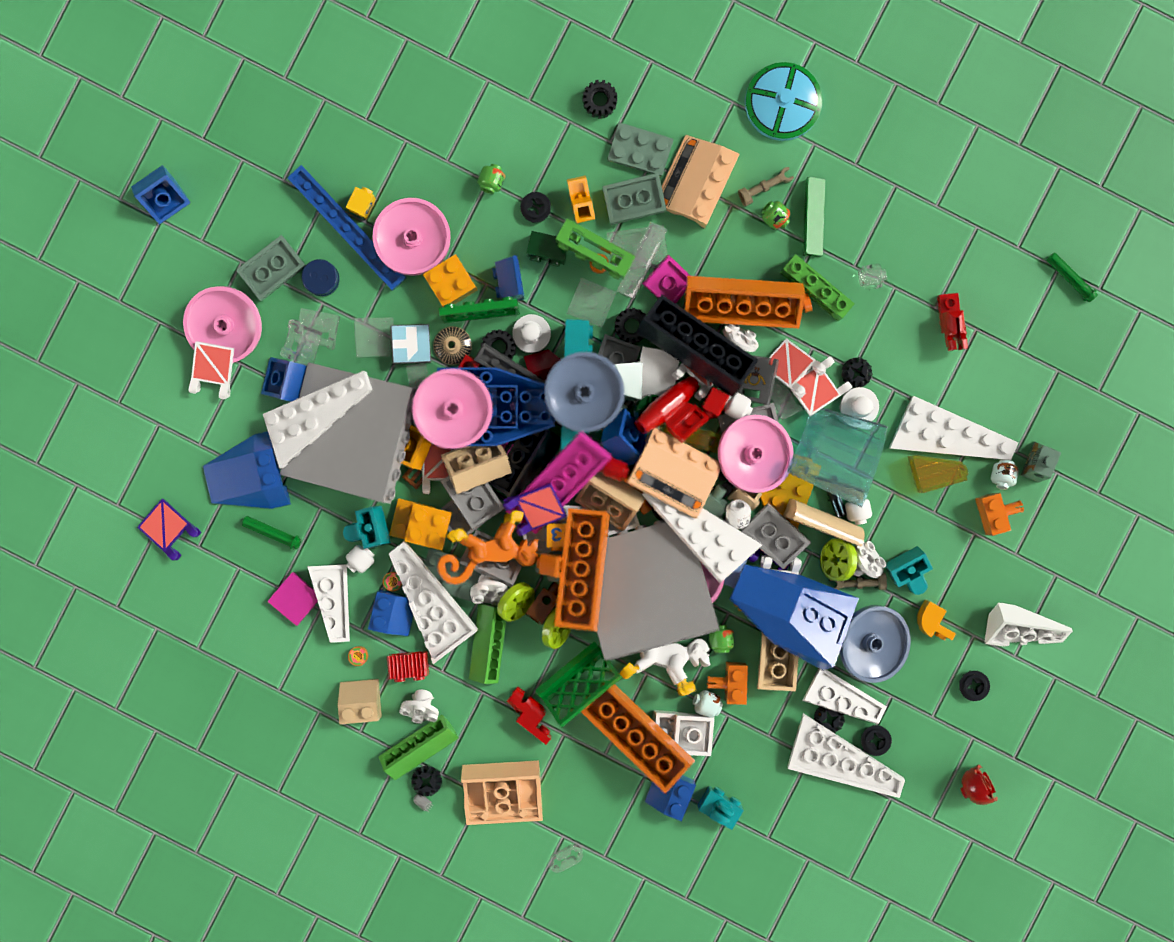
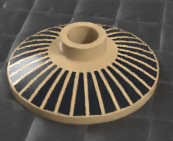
[434,327,472,365]

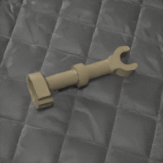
[738,167,794,207]
[829,572,887,590]

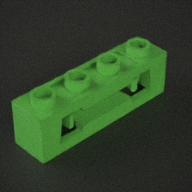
[556,219,636,280]
[780,254,855,321]

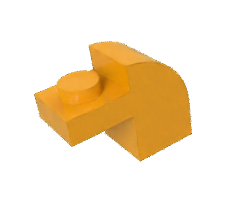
[567,175,595,223]
[917,600,956,641]

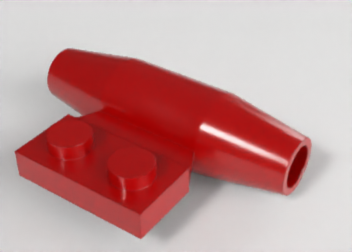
[635,376,709,444]

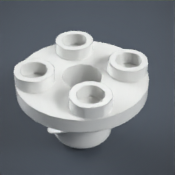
[513,314,551,353]
[723,324,758,352]
[839,387,879,426]
[854,541,886,578]
[470,574,509,606]
[399,689,439,724]

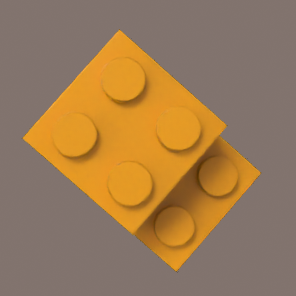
[389,498,452,550]

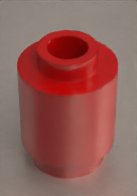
[599,457,630,482]

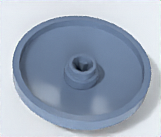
[545,352,625,432]
[839,605,911,683]

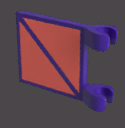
[503,483,567,536]
[137,498,201,560]

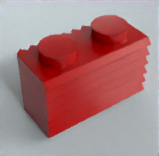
[699,387,729,419]
[387,651,429,682]

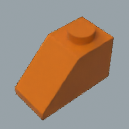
[537,553,563,577]

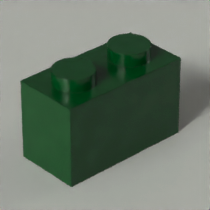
[526,231,567,266]

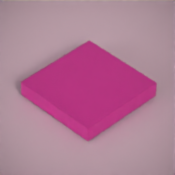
[642,255,690,304]
[267,572,318,626]

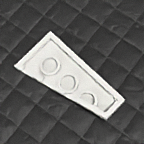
[307,564,350,643]
[802,668,887,724]

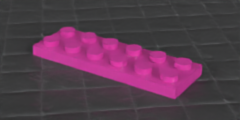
[506,431,611,534]

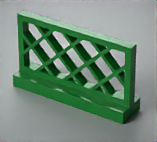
[535,641,622,727]

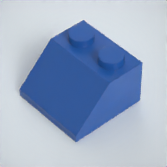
[131,165,191,224]
[492,255,525,301]
[261,357,307,402]
[601,408,647,466]
[368,590,413,636]
[645,775,696,821]

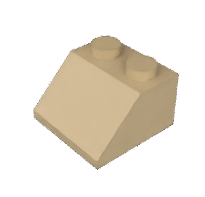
[338,679,382,724]

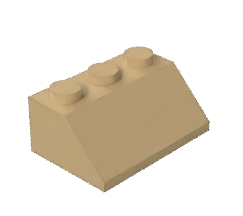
[441,445,512,494]
[575,471,645,531]
[757,633,799,691]

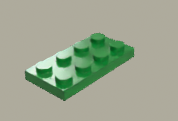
[439,297,520,323]

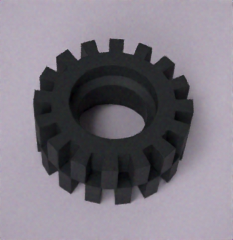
[583,80,617,118]
[615,308,646,344]
[481,329,516,360]

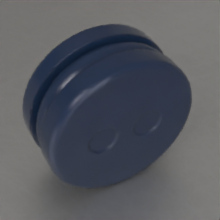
[302,259,340,297]

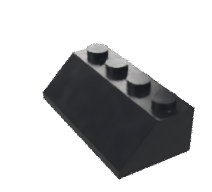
[488,429,561,497]

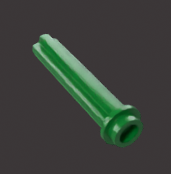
[1047,252,1098,303]
[242,516,302,550]

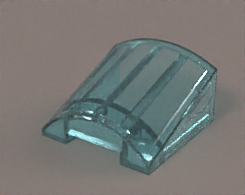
[788,408,887,508]

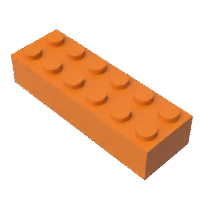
[683,276,805,329]
[555,508,610,632]
[581,684,695,794]

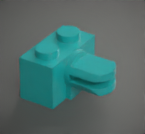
[343,506,391,549]
[885,546,933,595]
[697,786,744,830]

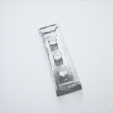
[617,221,668,300]

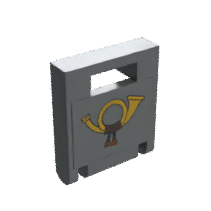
[738,355,779,405]

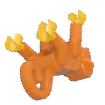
[437,511,539,584]

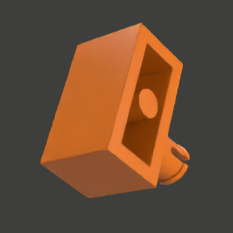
[975,493,1024,536]
[707,662,748,705]

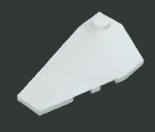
[985,603,1073,646]

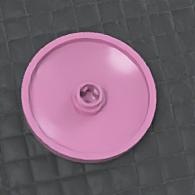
[373,198,451,276]
[183,286,262,363]
[413,369,492,448]
[718,415,794,493]

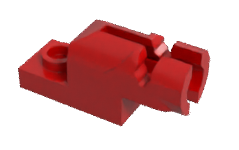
[937,293,968,351]
[506,686,551,745]

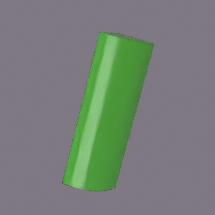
[469,604,506,684]
[378,715,459,780]

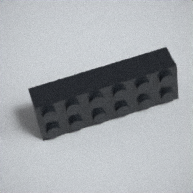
[636,295,758,397]

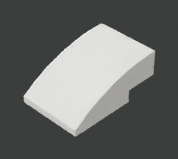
[633,347,679,406]
[652,710,714,756]

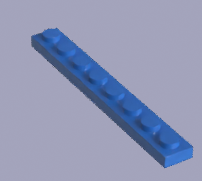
[287,165,406,291]

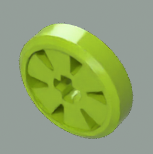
[820,539,857,581]
[497,583,535,622]
[542,607,571,649]

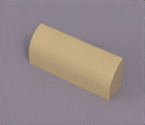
[783,499,865,547]

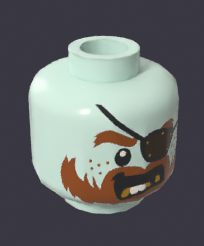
[991,460,1019,490]
[693,690,723,718]

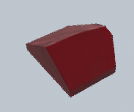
[524,349,561,381]

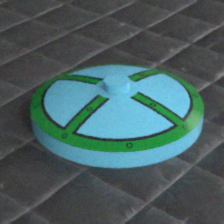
[745,62,822,141]

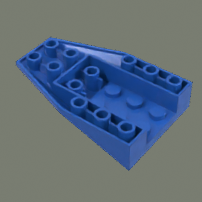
[437,368,555,446]
[730,565,859,670]

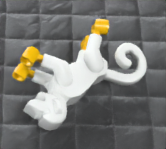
[619,639,710,696]

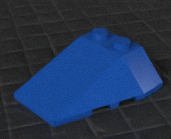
[203,431,291,509]

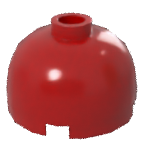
[960,764,998,805]

